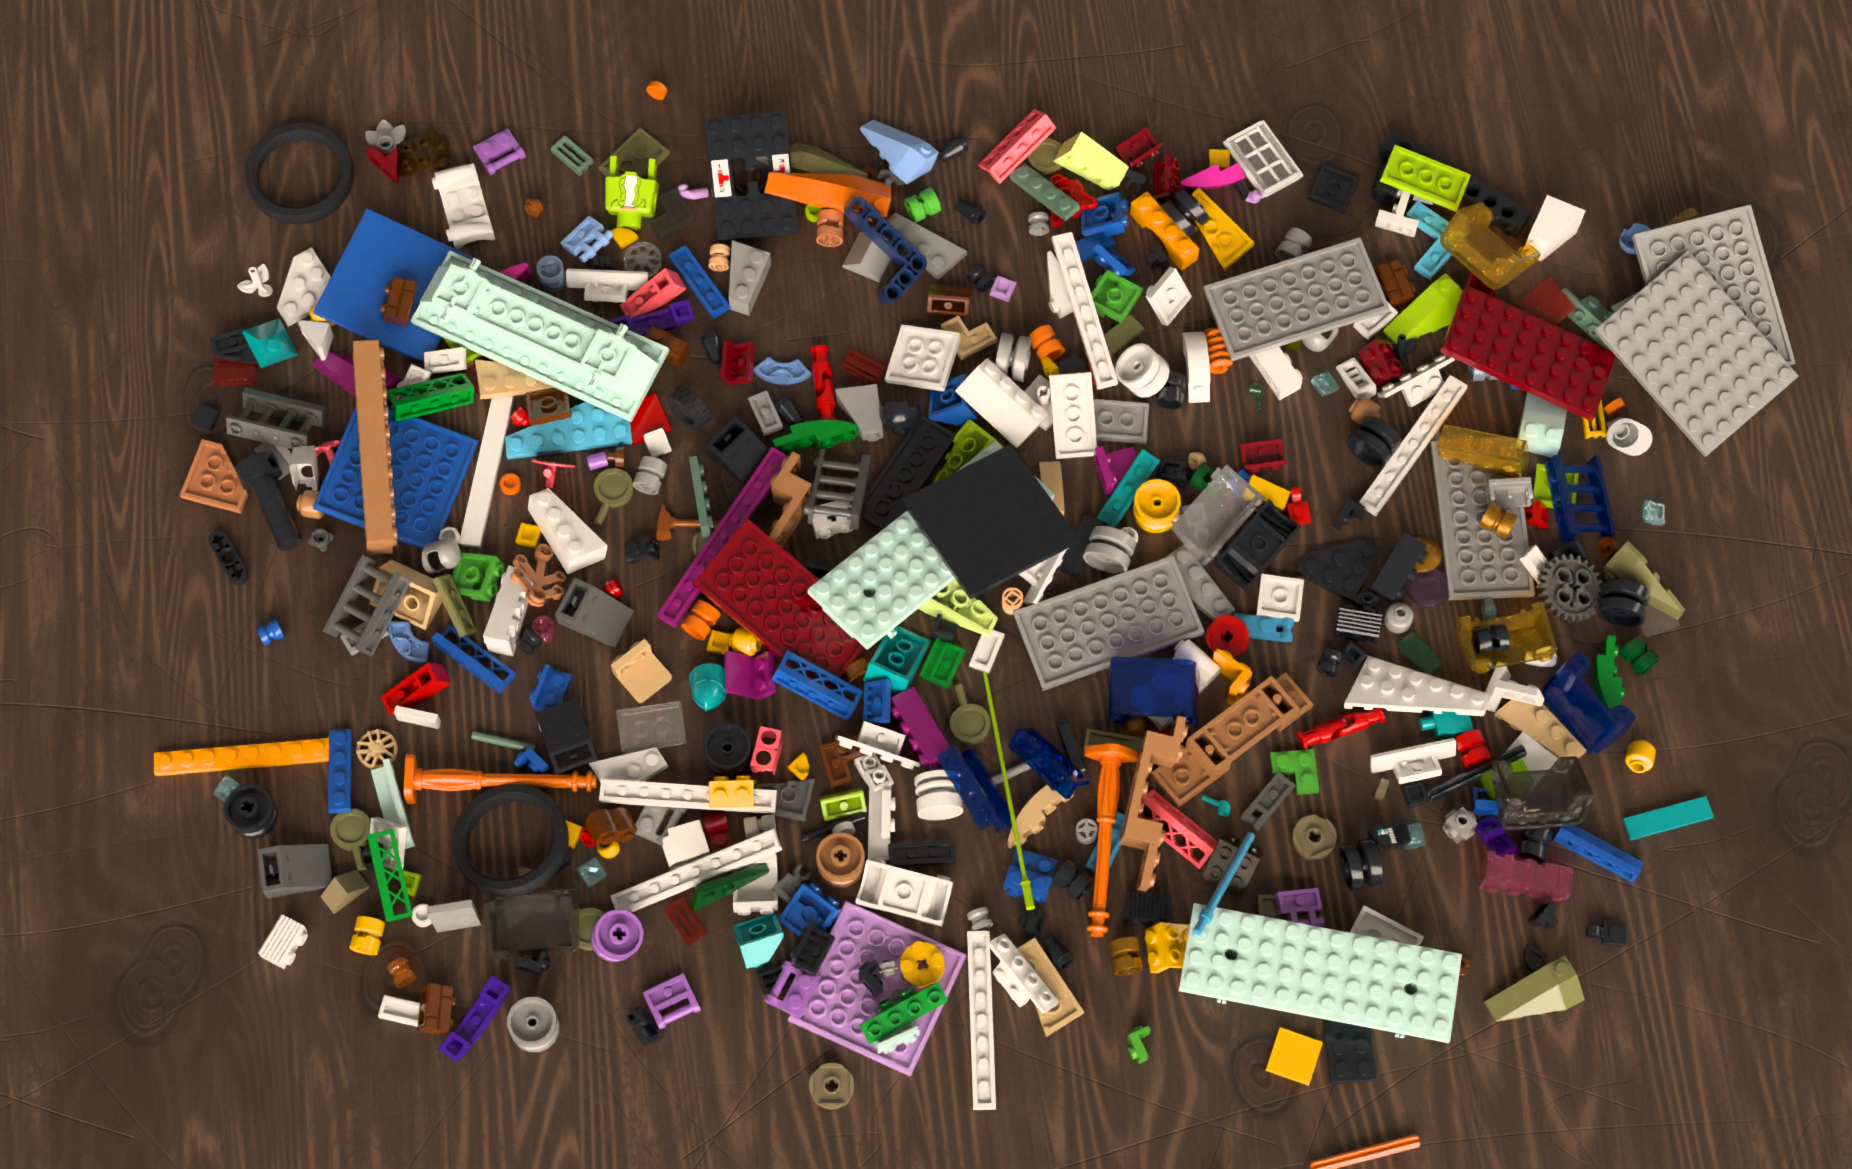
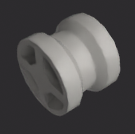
[1028,212,1049,236]
[1075,818,1098,845]
[967,907,993,931]

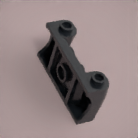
[1213,499,1302,591]

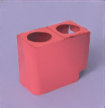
[750,726,783,775]

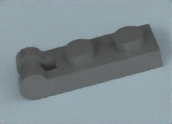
[1240,771,1295,832]

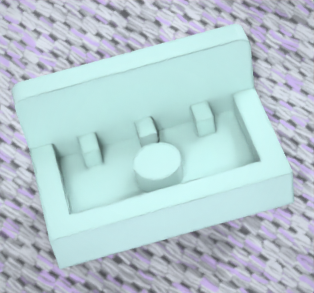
[874,1021,919,1054]

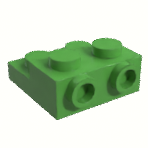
[1090,269,1143,323]
[452,552,505,602]

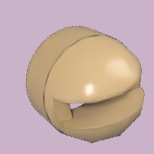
[1188,452,1207,469]

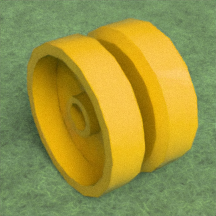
[1133,479,1181,533]

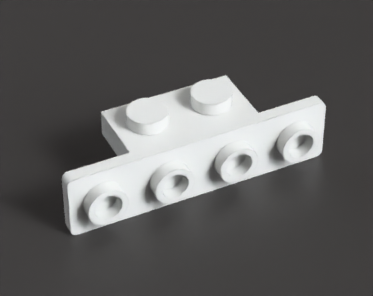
[566,269,648,303]
[1377,354,1455,407]
[1019,549,1067,605]
[835,721,921,770]
[1370,738,1456,784]
[868,785,895,861]
[988,934,1059,1013]

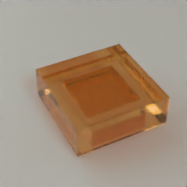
[846,658,868,682]

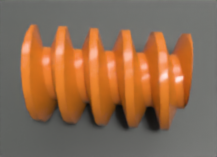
[1204,328,1233,374]

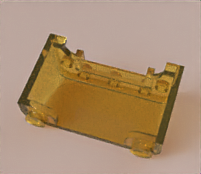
[1440,202,1541,290]
[1455,602,1557,673]

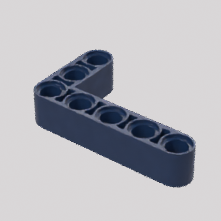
[844,197,927,305]

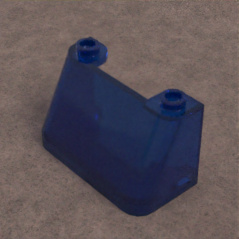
[1542,650,1636,754]
[1109,657,1200,726]

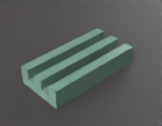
[551,136,594,176]

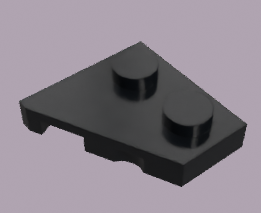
[209,326,259,365]

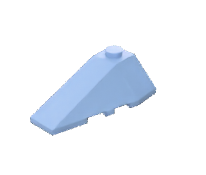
[860,120,939,184]

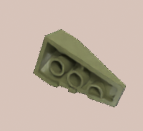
[789,142,868,178]
[1602,541,1685,620]
[1484,955,1585,1022]

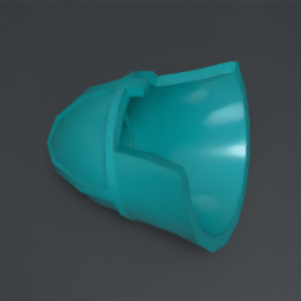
[688,663,728,711]

